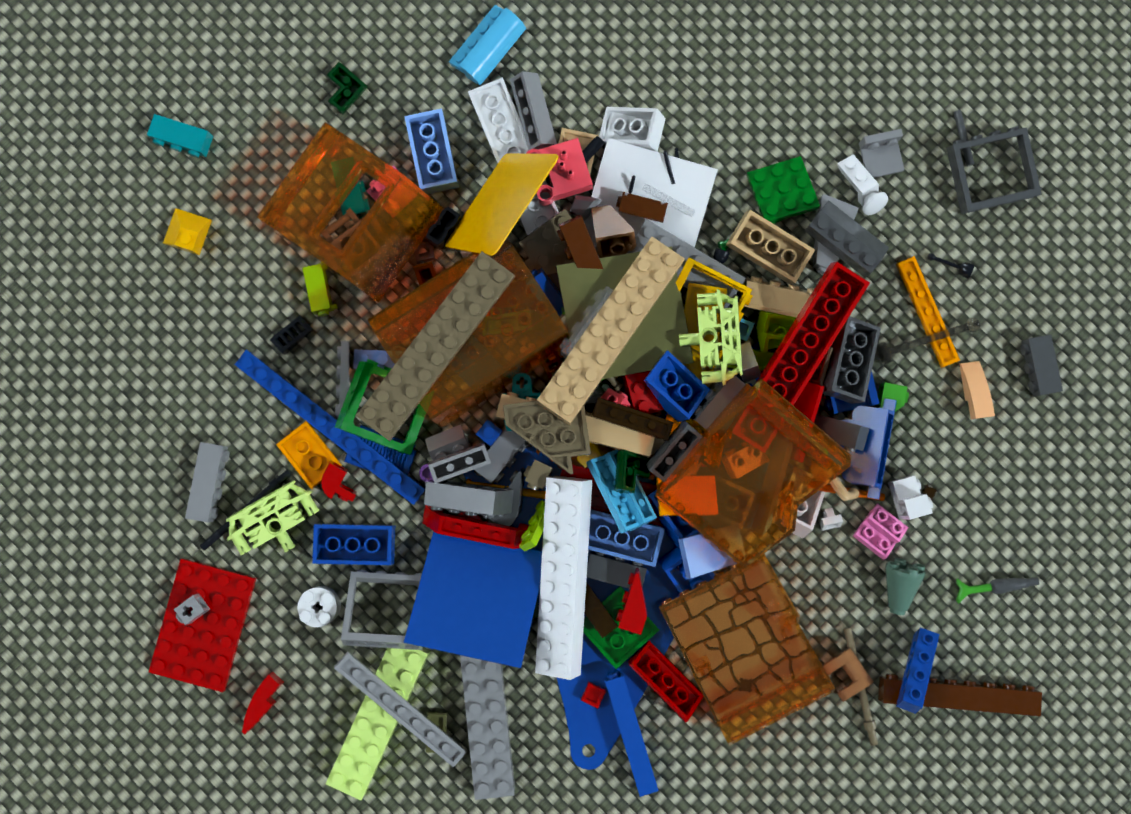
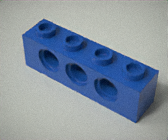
[896,627,940,714]

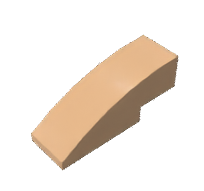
[959,361,995,420]

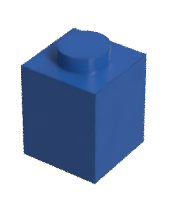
[476,419,503,446]

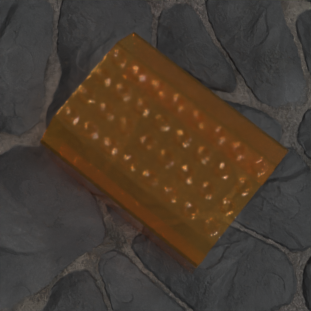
[367,238,570,428]

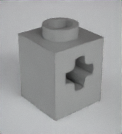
[174,594,210,625]

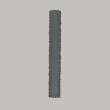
[953,110,974,166]

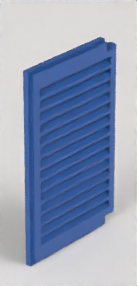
[344,425,417,475]

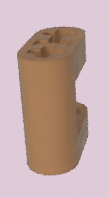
[820,648,874,701]

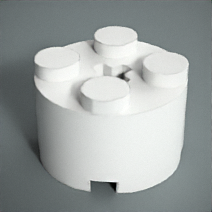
[297,586,341,627]

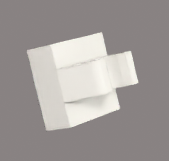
[820,508,843,531]

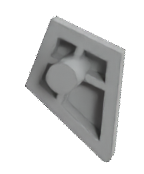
[569,195,602,221]

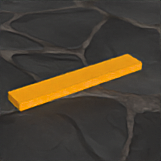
[896,256,960,368]

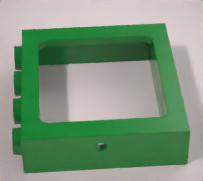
[335,359,434,455]

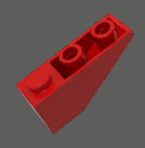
[616,568,647,635]

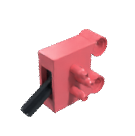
[526,136,604,206]

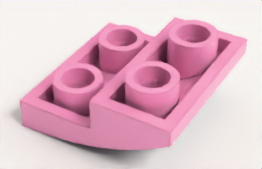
[853,504,909,560]

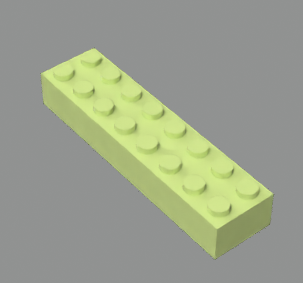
[326,648,430,800]

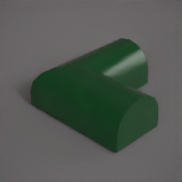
[326,62,368,115]
[614,450,650,493]

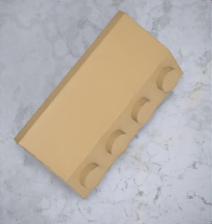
[742,276,814,318]

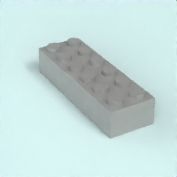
[627,219,746,308]

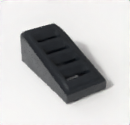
[270,315,313,355]

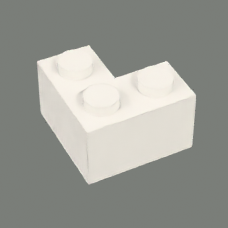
[888,475,933,520]

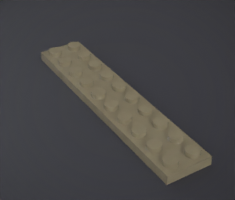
[356,251,515,441]

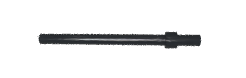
[200,469,293,551]

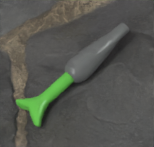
[956,577,1039,604]

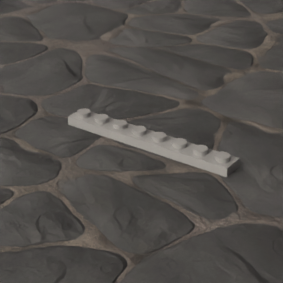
[334,651,466,767]

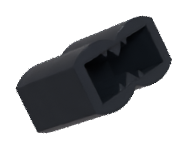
[426,207,461,250]

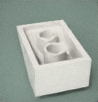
[599,107,666,152]
[771,466,828,538]

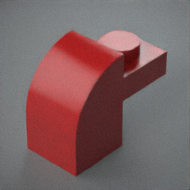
[321,460,357,502]

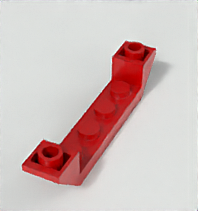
[422,505,529,549]

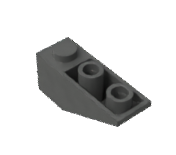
[489,468,525,527]

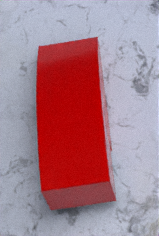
[242,672,284,735]

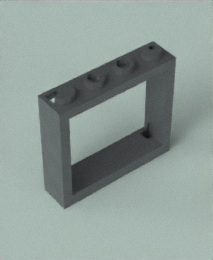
[946,126,1042,215]

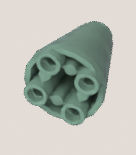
[885,558,926,615]

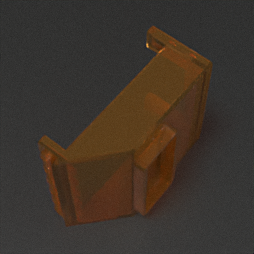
[257,122,444,302]

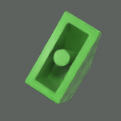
[876,382,909,412]

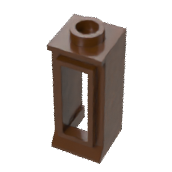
[616,192,668,223]

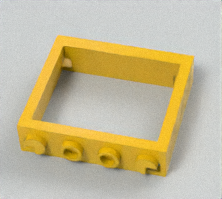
[676,258,753,359]

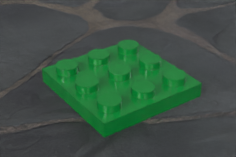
[746,156,820,223]
[583,586,659,669]

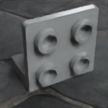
[859,129,904,178]

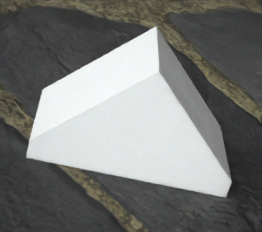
[741,341,761,383]

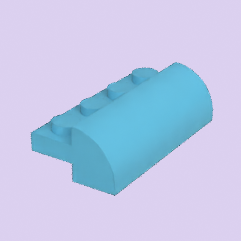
[449,5,526,85]
[586,450,657,534]

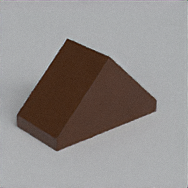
[413,261,442,299]

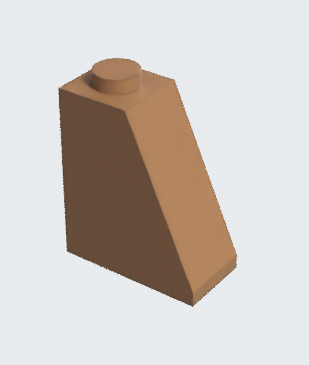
[591,205,636,258]

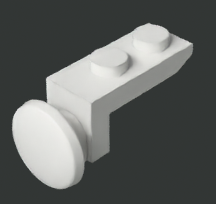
[837,154,888,215]

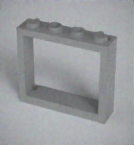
[341,570,423,650]

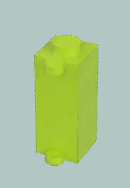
[302,264,338,317]

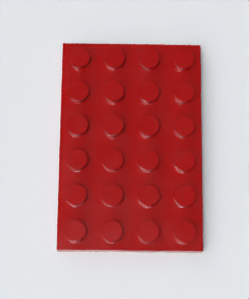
[148,558,257,692]

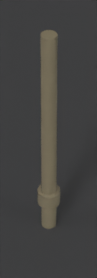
[843,627,878,746]

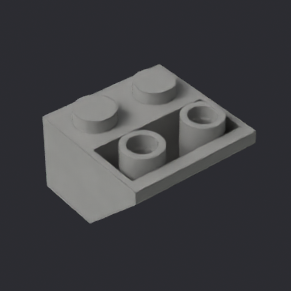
[425,424,470,460]

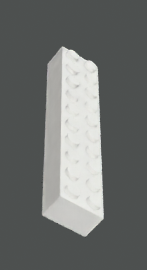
[535,476,592,680]

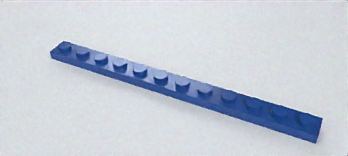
[234,350,425,505]

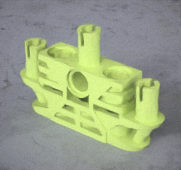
[679,289,743,386]
[226,480,319,555]

